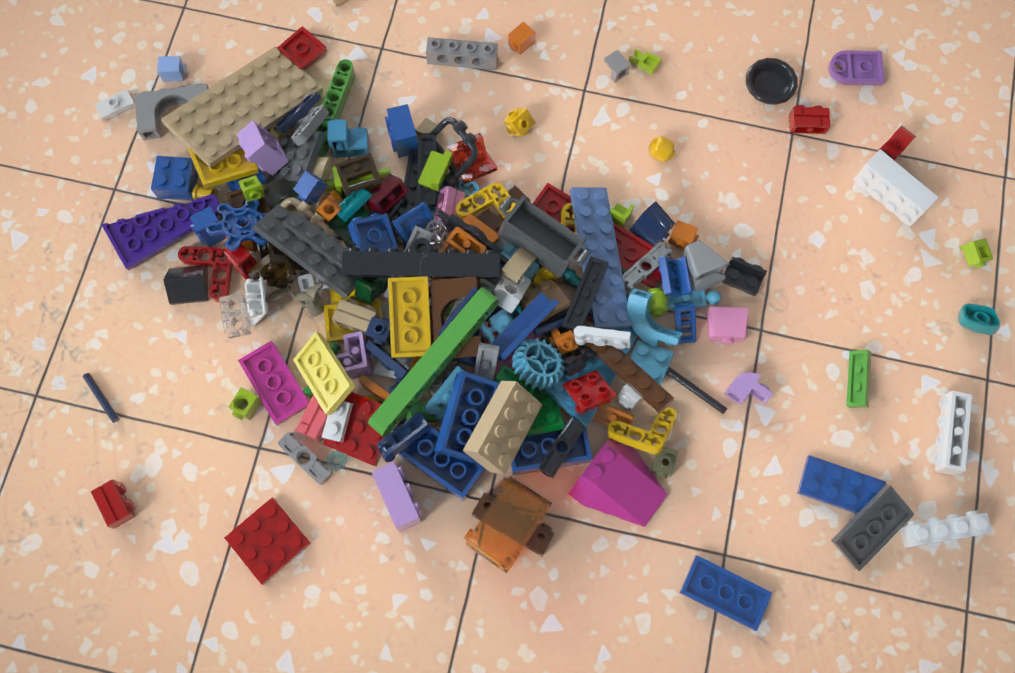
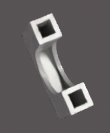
[135,83,209,140]

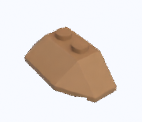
[514,279,577,324]

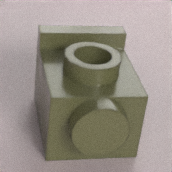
[651,447,679,479]

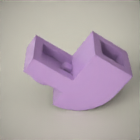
[724,372,774,405]

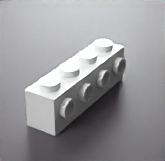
[934,391,972,475]
[900,510,993,548]

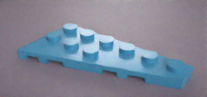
[544,326,638,431]

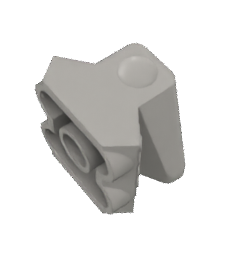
[682,240,729,293]

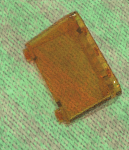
[464,476,552,573]

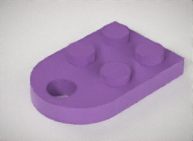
[828,50,885,86]

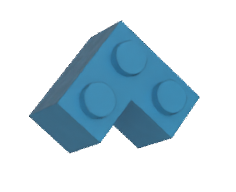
[328,119,369,158]

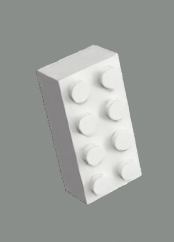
[854,149,939,227]

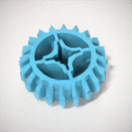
[512,338,565,390]

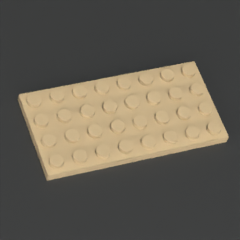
[161,46,323,168]

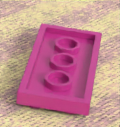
[238,340,309,426]

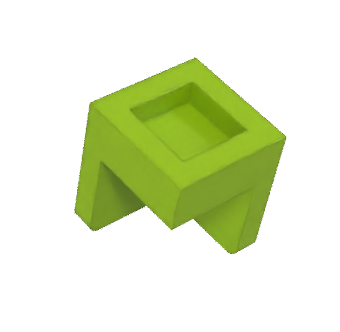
[609,203,635,228]

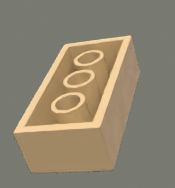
[463,381,543,475]

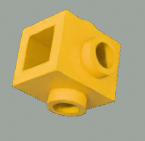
[503,107,536,137]

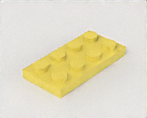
[293,332,355,415]

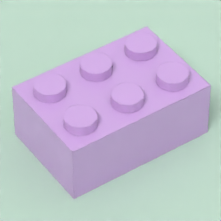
[372,461,423,532]

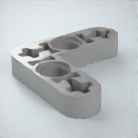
[291,105,329,146]

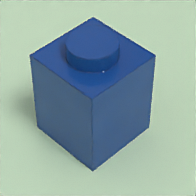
[293,171,328,203]

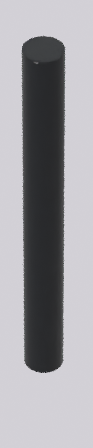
[667,367,727,414]

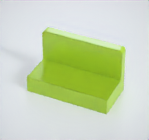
[418,150,453,191]

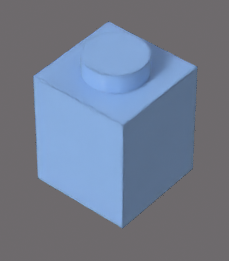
[157,56,187,82]

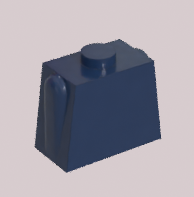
[629,201,675,246]

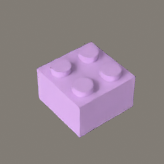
[237,120,289,176]

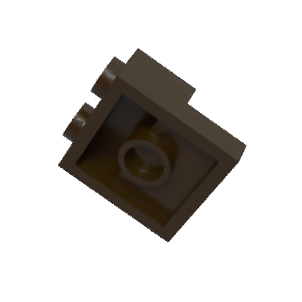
[248,254,305,288]

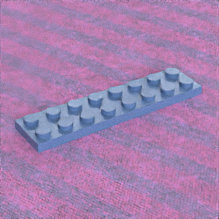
[570,187,632,329]

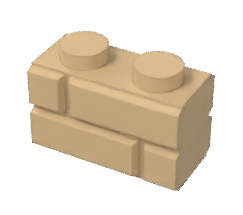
[332,298,379,336]

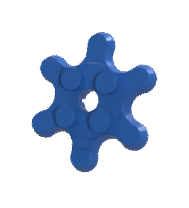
[206,200,268,251]

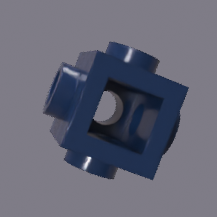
[365,317,391,347]

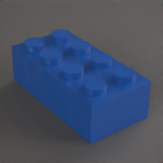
[434,371,500,463]
[511,422,592,476]
[398,427,486,502]

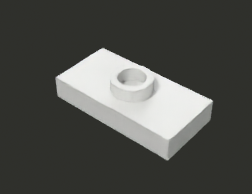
[94,89,135,121]

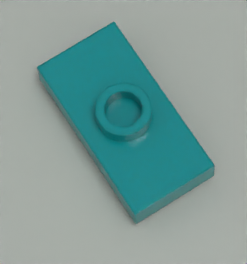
[333,189,372,222]

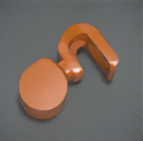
[316,190,344,221]

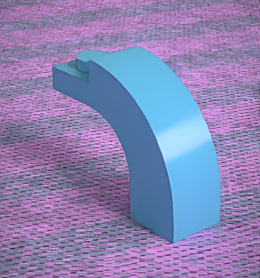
[627,288,682,347]

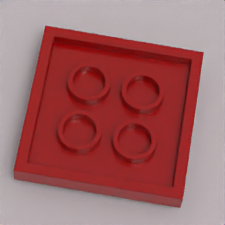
[323,392,389,467]
[224,497,311,585]

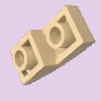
[501,247,537,283]

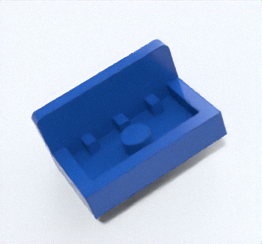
[658,256,693,298]

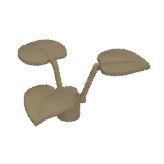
[265,271,324,318]

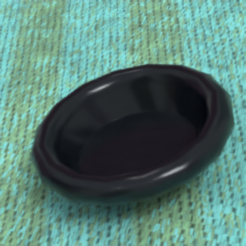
[746,58,798,105]

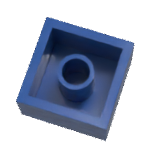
[385,104,418,158]
[151,156,199,201]

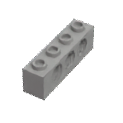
[426,37,498,70]

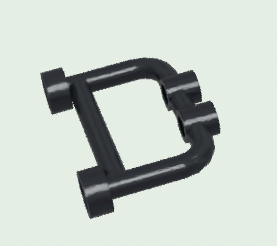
[423,117,478,188]

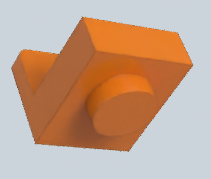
[548,329,578,354]

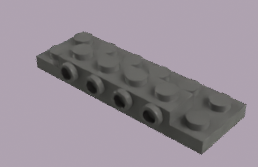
[253,204,359,299]

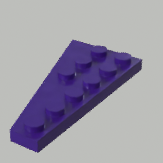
[101,194,221,270]

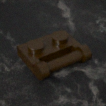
[335,153,382,197]

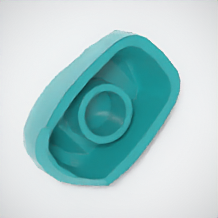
[958,304,1001,335]

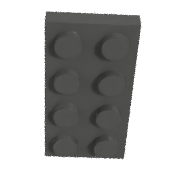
[831,484,915,571]

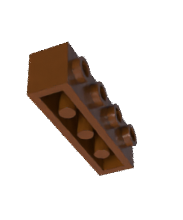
[472,492,555,557]

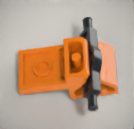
[431,209,509,280]

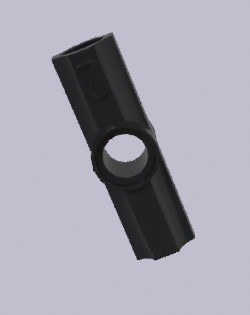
[538,417,585,479]

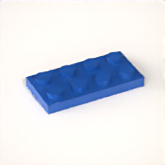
[797,455,886,514]
[679,555,773,631]

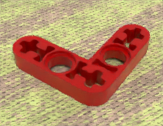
[178,246,233,303]

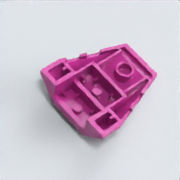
[568,438,668,527]

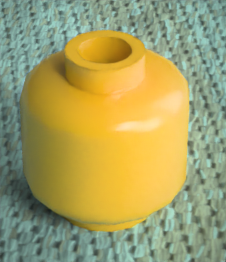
[648,135,676,163]

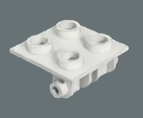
[245,277,268,326]

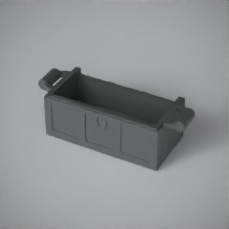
[497,195,590,278]

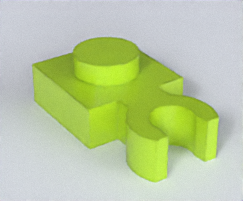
[629,49,662,75]

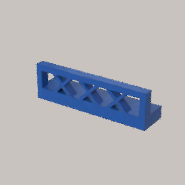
[490,293,559,362]

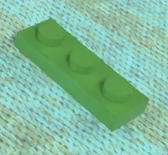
[846,349,871,408]

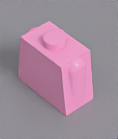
[706,307,748,345]

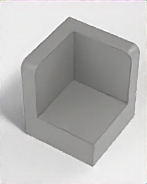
[604,50,631,83]

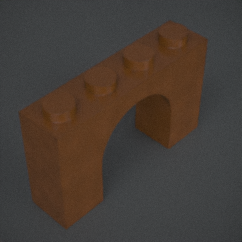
[428,276,485,359]

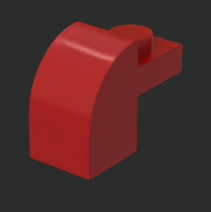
[876,125,916,161]

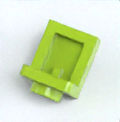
[238,175,265,202]

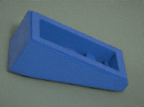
[674,302,696,344]

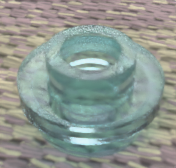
[326,450,347,471]

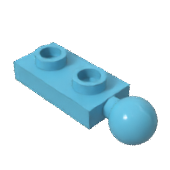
[668,290,722,310]

